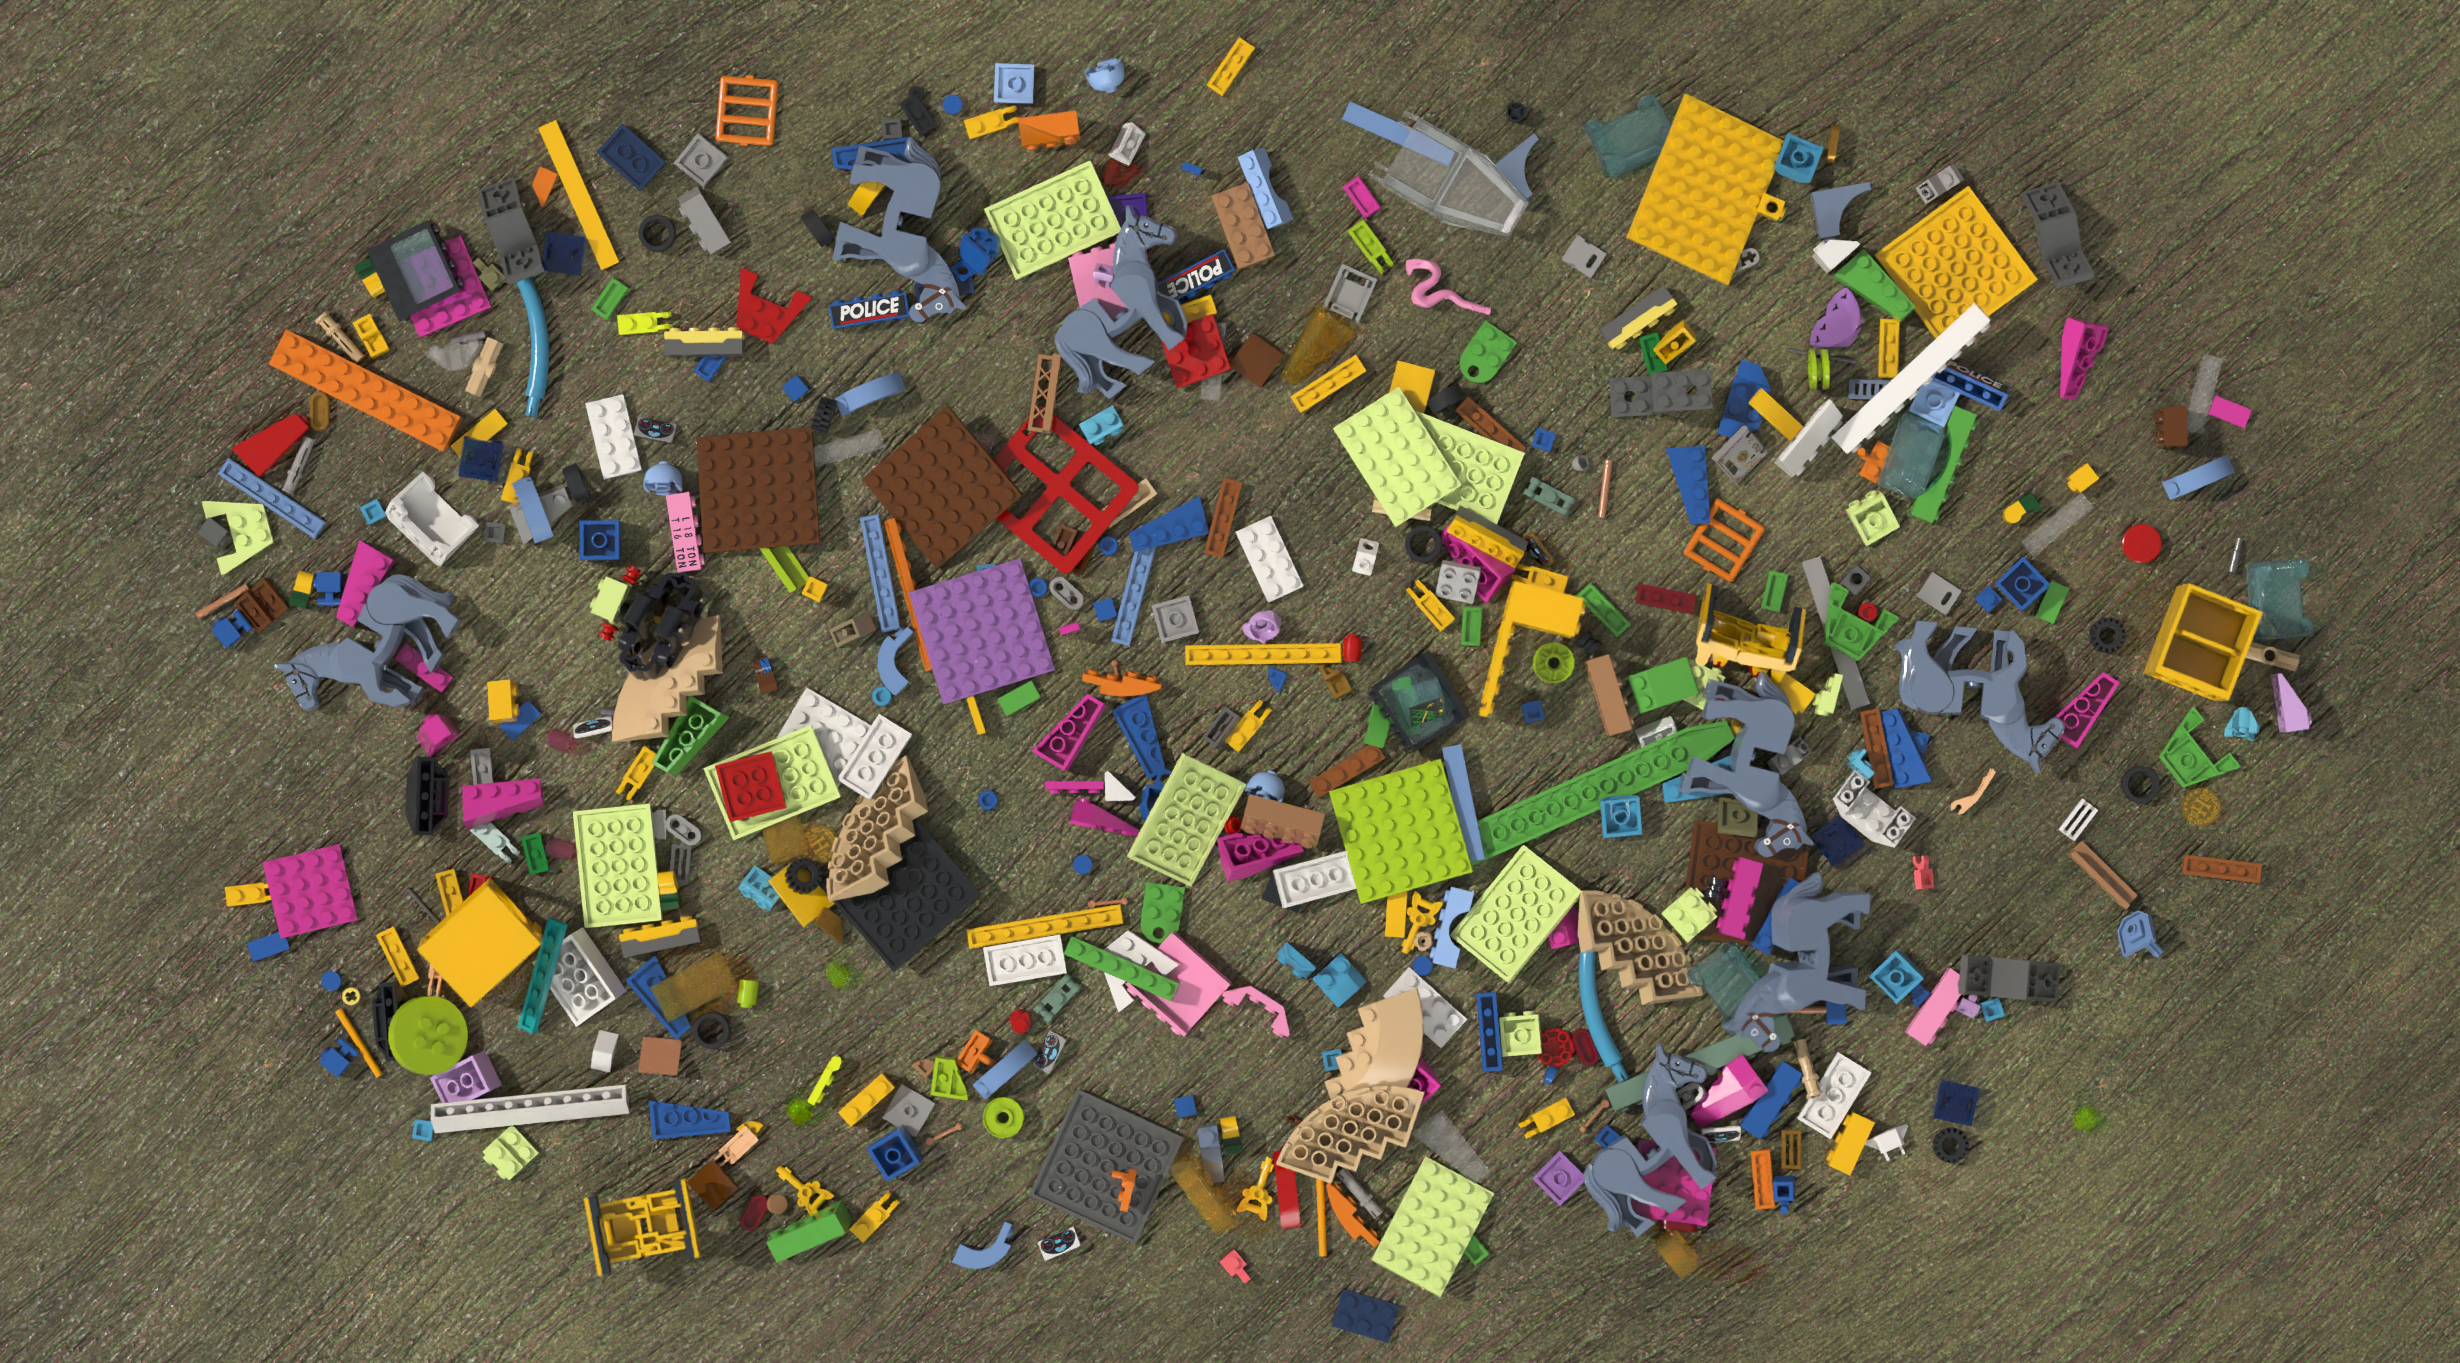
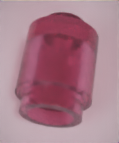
[546,729,576,753]
[545,837,575,860]

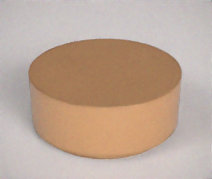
[767,1194,787,1214]

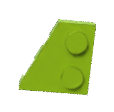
[930,1056,969,1101]

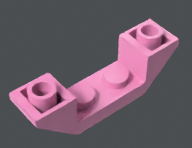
[1222,985,1290,1038]

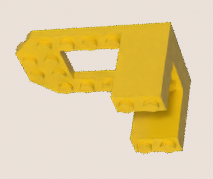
[1478,581,1586,717]

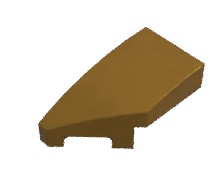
[1318,665,1353,700]
[814,907,843,944]

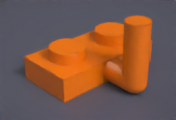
[1856,440,1895,484]
[956,1030,998,1073]
[1111,1169,1137,1212]

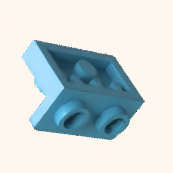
[1079,405,1124,446]
[1847,748,1875,779]
[738,865,780,911]

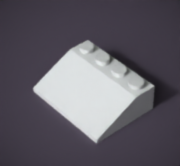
[1774,399,1843,477]
[532,927,627,1027]

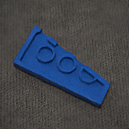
[831,137,911,170]
[1665,446,1710,525]
[1128,496,1209,552]
[1112,694,1165,779]
[1880,708,1934,789]
[625,955,691,1040]
[649,1100,731,1139]

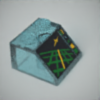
[1397,677,1446,729]

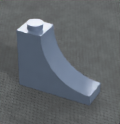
[1490,134,1539,207]
[1810,182,1871,242]
[1197,1123,1225,1184]

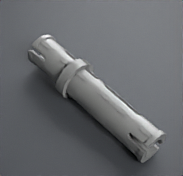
[282,436,315,494]
[1336,1168,1383,1219]

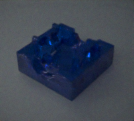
[542,232,587,277]
[458,436,503,482]
[1810,815,1865,867]
[1932,1079,1980,1126]

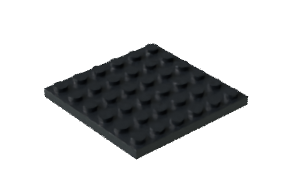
[819,818,982,972]

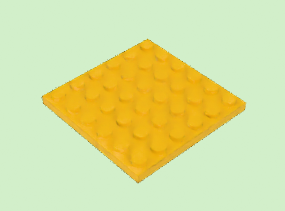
[1874,186,2038,339]

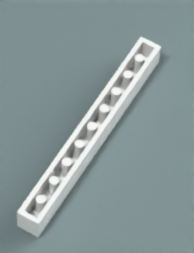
[1831,302,1991,454]
[431,1085,629,1133]

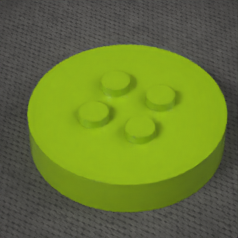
[388,996,468,1075]

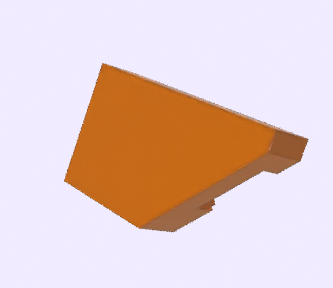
[532,166,558,207]

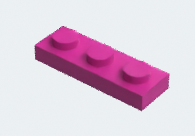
[394,643,454,693]
[1045,781,1104,793]

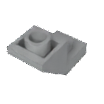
[1916,163,1964,204]
[1766,736,1812,777]

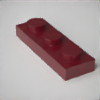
[1635,584,1696,614]

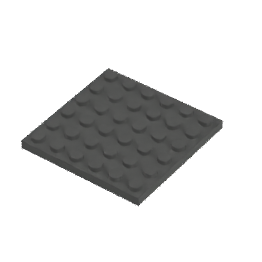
[1029,1089,1184,1244]

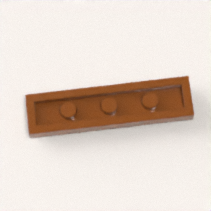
[1455,397,1526,452]
[1204,478,1242,558]
[1859,708,1894,789]
[1308,745,1385,798]
[2181,855,2262,883]

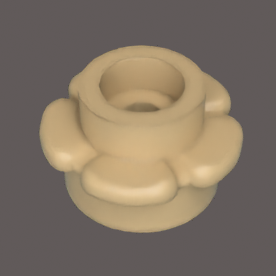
[1414,932,1433,951]

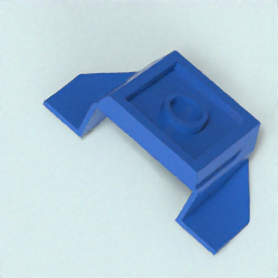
[1717,359,1771,438]

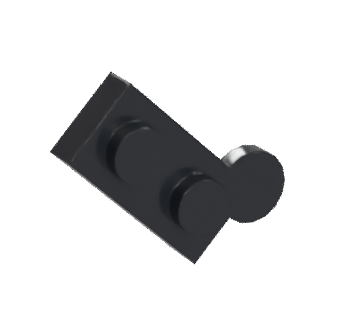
[900,86,937,137]

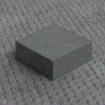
[881,118,903,140]
[484,522,507,544]

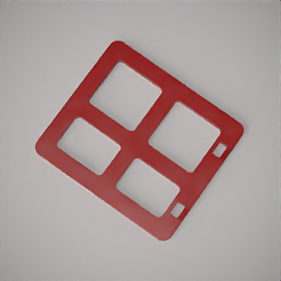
[994,406,1139,574]

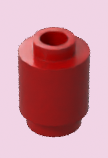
[1342,634,1362,662]

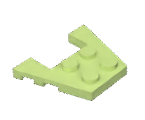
[202,501,274,575]

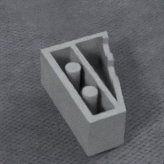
[678,186,731,254]
[508,484,572,544]

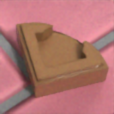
[912,1059,935,1079]

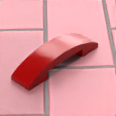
[1273,1150,1301,1229]

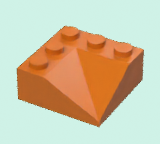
[1018,111,1081,150]

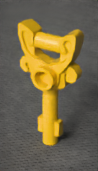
[1401,891,1443,955]
[1237,1157,1274,1221]
[776,1165,834,1215]

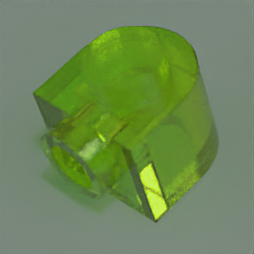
[825,962,850,989]
[786,1098,814,1126]
[2071,1105,2098,1131]

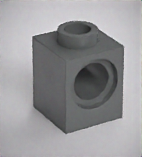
[197,517,230,547]
[1839,565,1871,596]

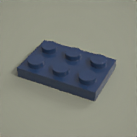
[596,124,666,192]
[1332,1289,1399,1343]

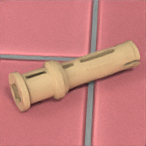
[315,310,365,364]
[1794,1039,1824,1099]

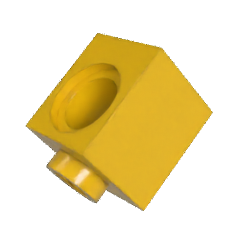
[1756,193,1787,221]
[2066,463,2099,493]
[802,576,829,602]

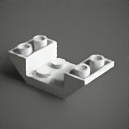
[1833,770,1916,847]

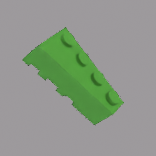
[1834,249,1916,323]
[652,696,730,776]
[766,1200,853,1262]

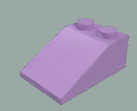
[2271,673,2312,733]
[430,1050,502,1103]

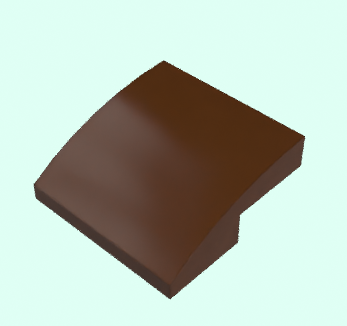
[1230,332,1284,388]
[1051,523,1099,576]
[234,577,291,633]
[688,1158,739,1211]

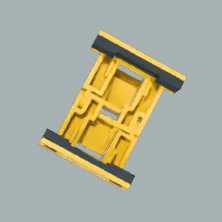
[1696,583,1806,685]
[584,1178,701,1276]

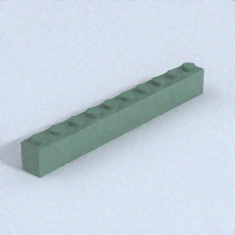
[1604,1014,1795,1113]

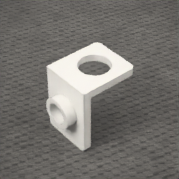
[1352,538,1379,576]

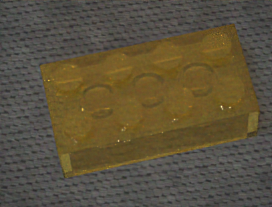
[650,952,738,1024]
[1170,1153,1237,1236]
[1651,1229,1700,1279]

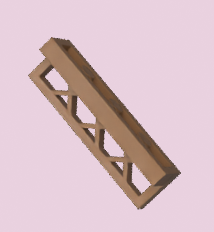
[1028,354,1062,434]
[2067,841,2138,909]

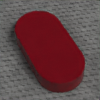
[1571,1028,1599,1066]
[740,1194,768,1231]
[1659,1220,1698,1232]

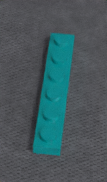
[518,917,568,1034]

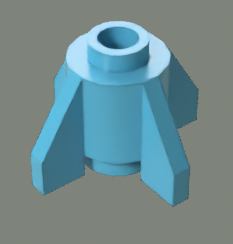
[2224,707,2260,741]

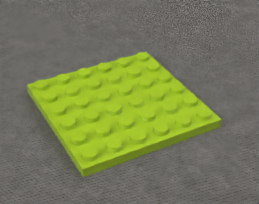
[1329,759,1474,904]

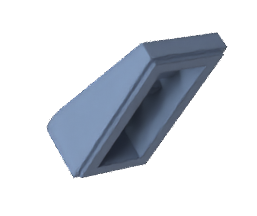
[1848,379,1889,400]

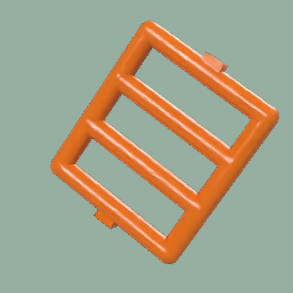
[715,75,779,146]
[1683,499,1765,583]

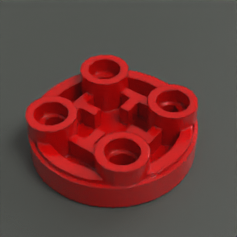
[2121,524,2162,563]
[1536,1028,1574,1067]

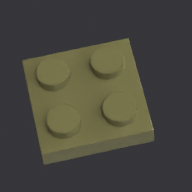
[1717,797,1758,837]

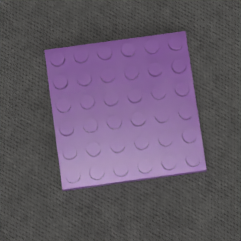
[908,558,1055,704]

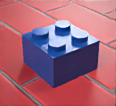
[580,520,621,561]
[1995,557,2051,612]
[867,1125,923,1181]

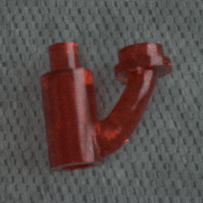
[1101,159,1140,187]

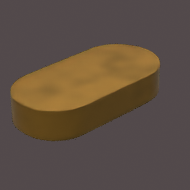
[1826,124,1840,164]
[310,392,330,431]

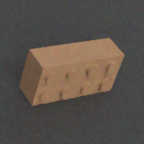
[1211,182,1275,271]
[1584,654,1634,736]
[1240,794,1325,848]

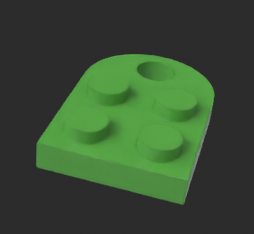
[1459,320,1517,383]
[1141,882,1185,943]

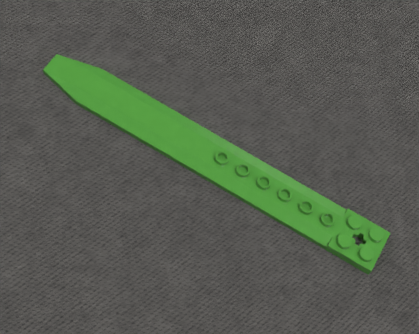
[1471,721,1735,866]

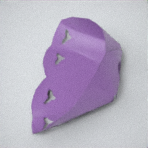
[1810,287,1865,347]

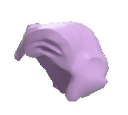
[1243,610,1282,644]

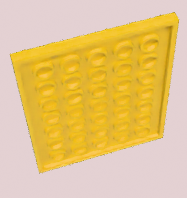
[1626,94,1784,285]

